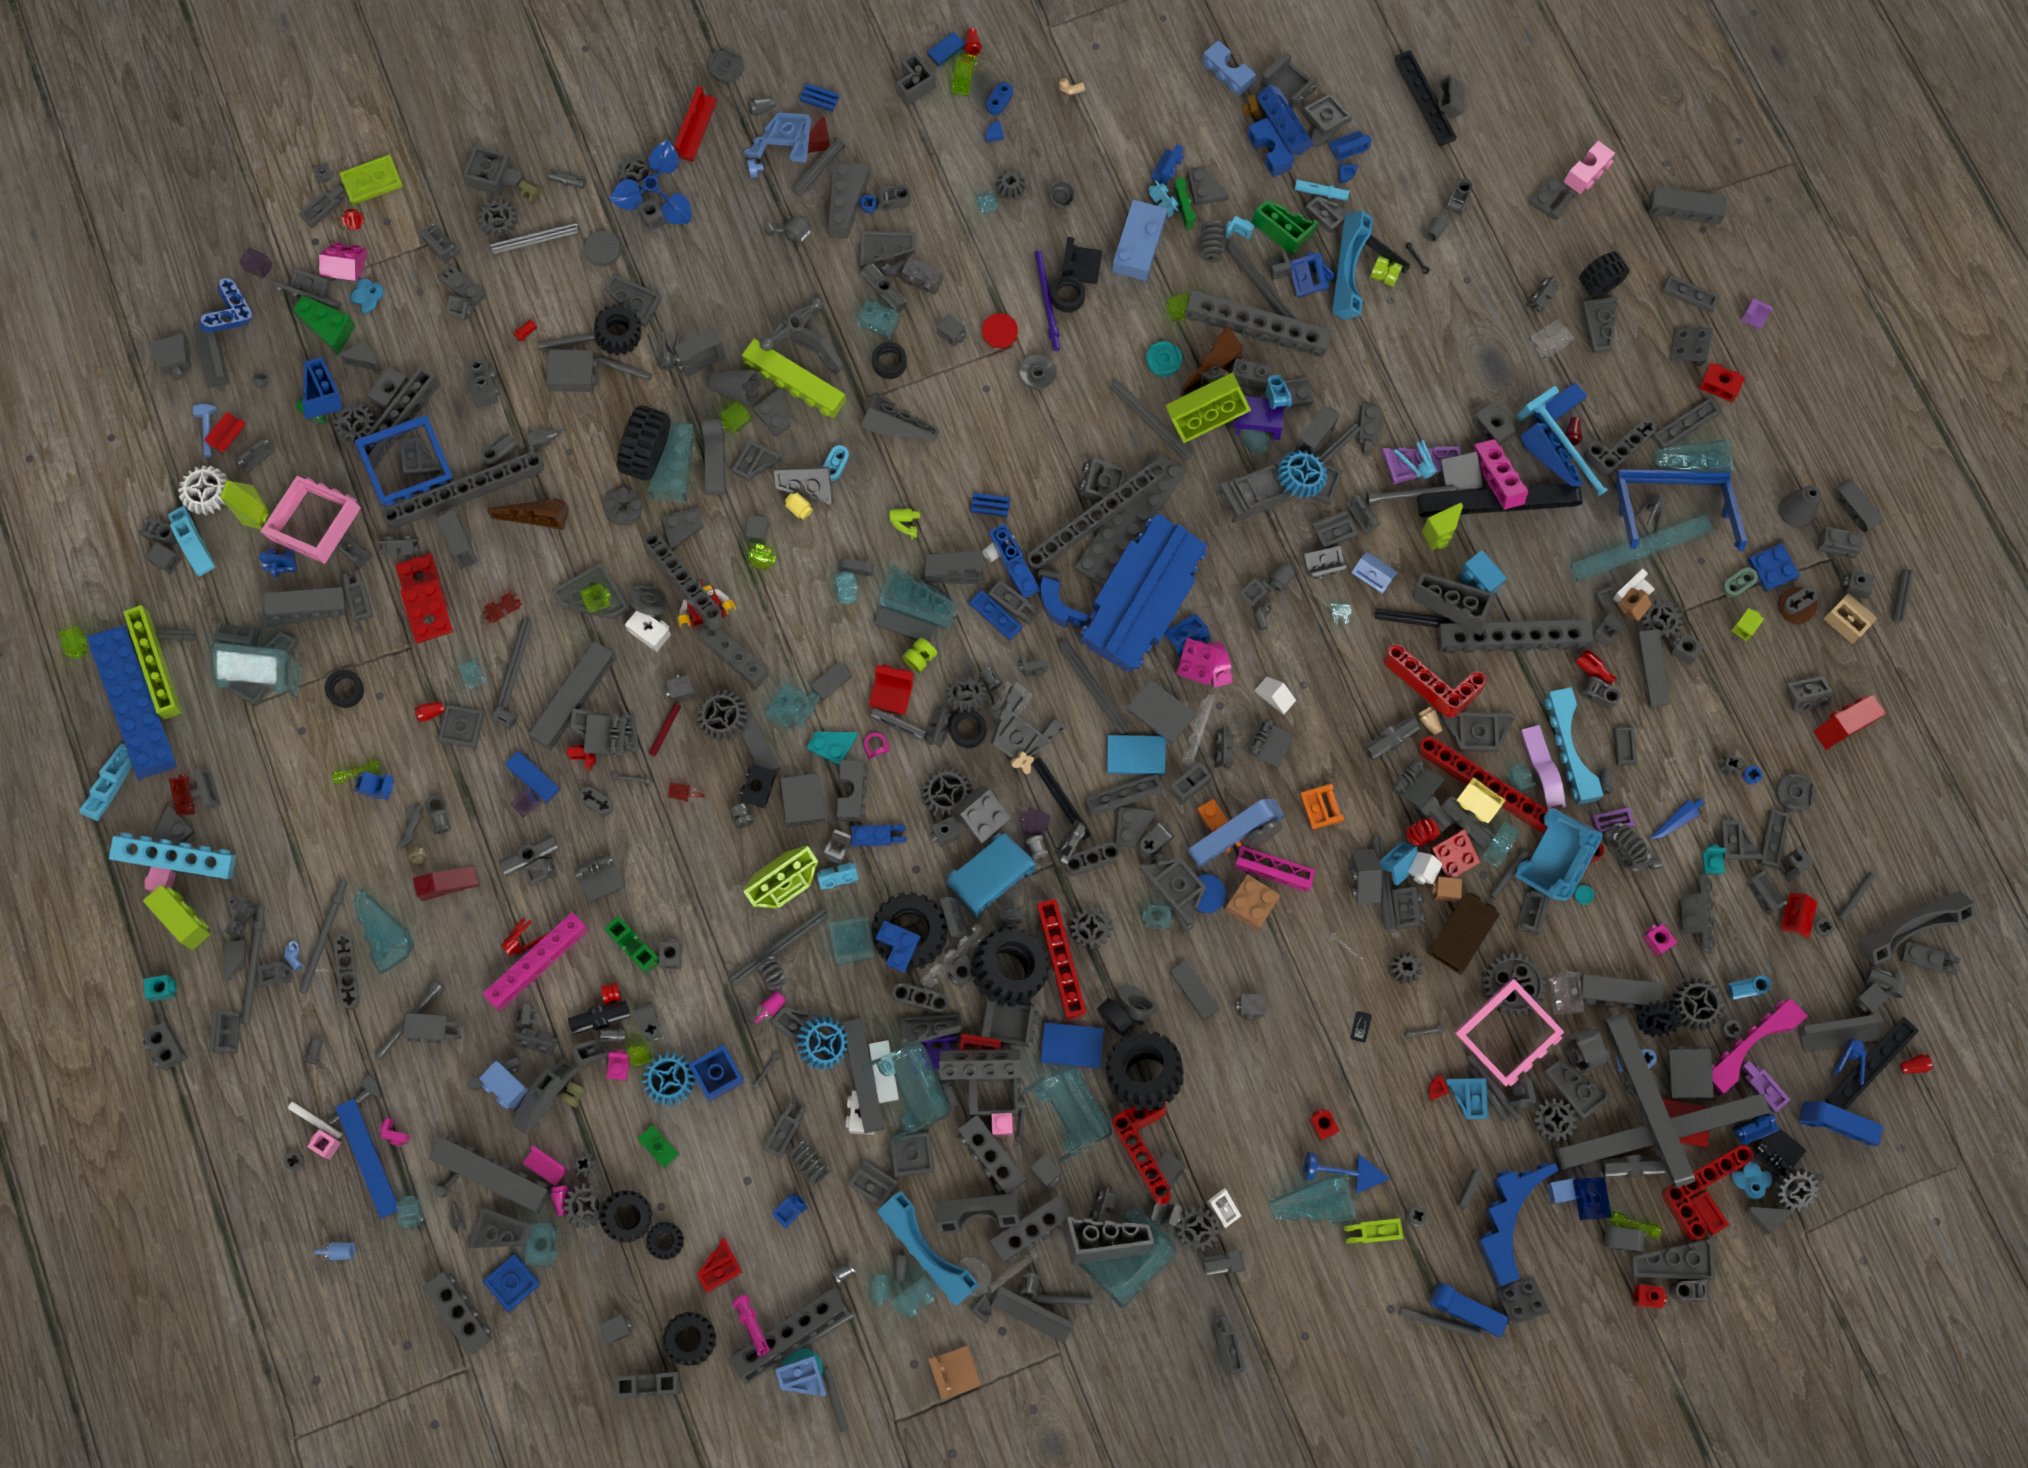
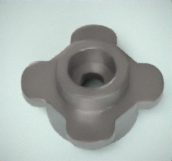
[313,163,334,183]

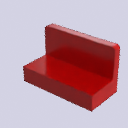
[204,412,246,454]
[1780,893,1818,938]

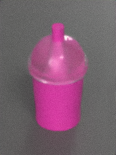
[754,990,786,1024]

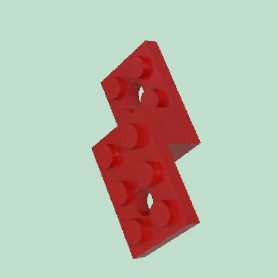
[395,553,454,644]

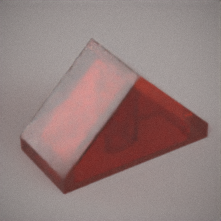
[808,116,830,153]

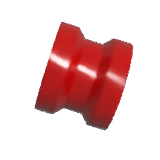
[601,981,621,1004]

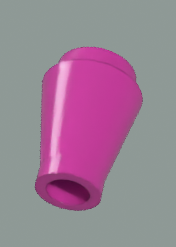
[550,1185,570,1216]

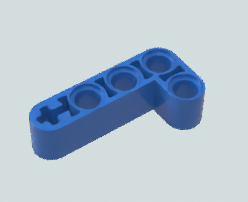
[1799,1101,1884,1147]
[1428,1282,1509,1338]

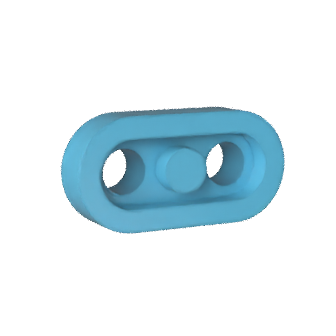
[823,445,849,481]

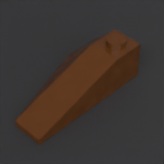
[1180,326,1243,396]

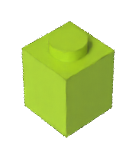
[1731,608,1764,642]

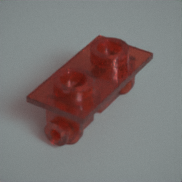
[482,592,522,624]
[169,774,195,815]

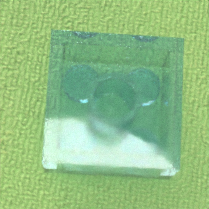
[829,916,875,966]

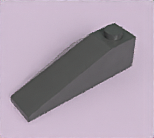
[861,393,939,440]

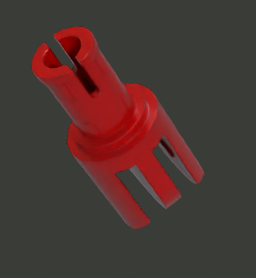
[1575,649,1617,685]

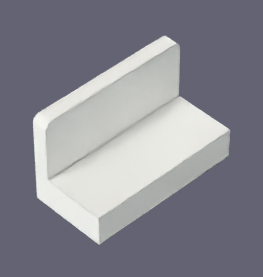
[1613,569,1654,604]

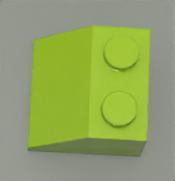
[1422,503,1463,550]

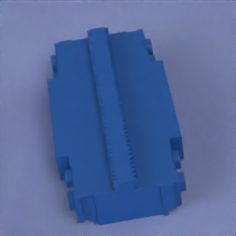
[1080,514,1208,673]

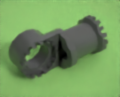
[426,795,451,834]

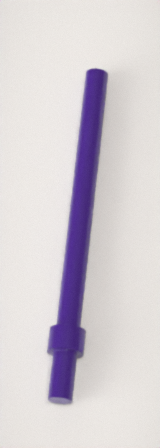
[1035,251,1060,351]

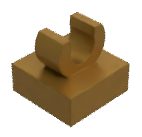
[1241,94,1262,120]

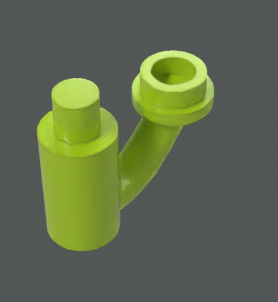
[890,509,920,540]

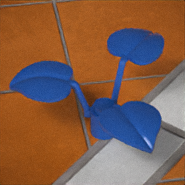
[609,140,692,224]

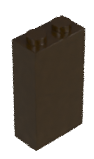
[1427,892,1500,975]

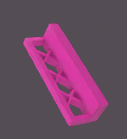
[1234,845,1315,892]

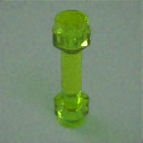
[332,759,381,784]
[1611,1211,1662,1239]

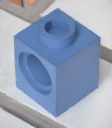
[1547,1178,1580,1205]

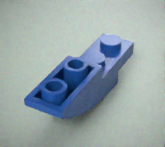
[988,523,1040,599]

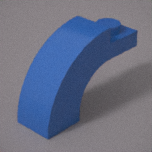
[1040,577,1089,628]

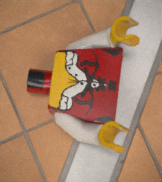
[678,579,737,627]

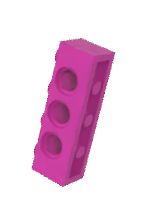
[1473,439,1528,510]

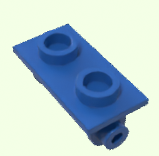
[1733,1114,1780,1146]

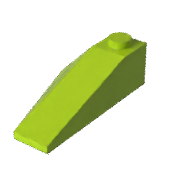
[220,480,270,530]

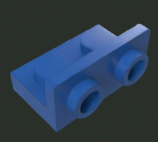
[1164,614,1210,657]

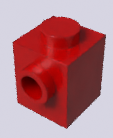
[1634,1284,1667,1309]

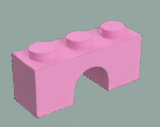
[1564,141,1615,194]

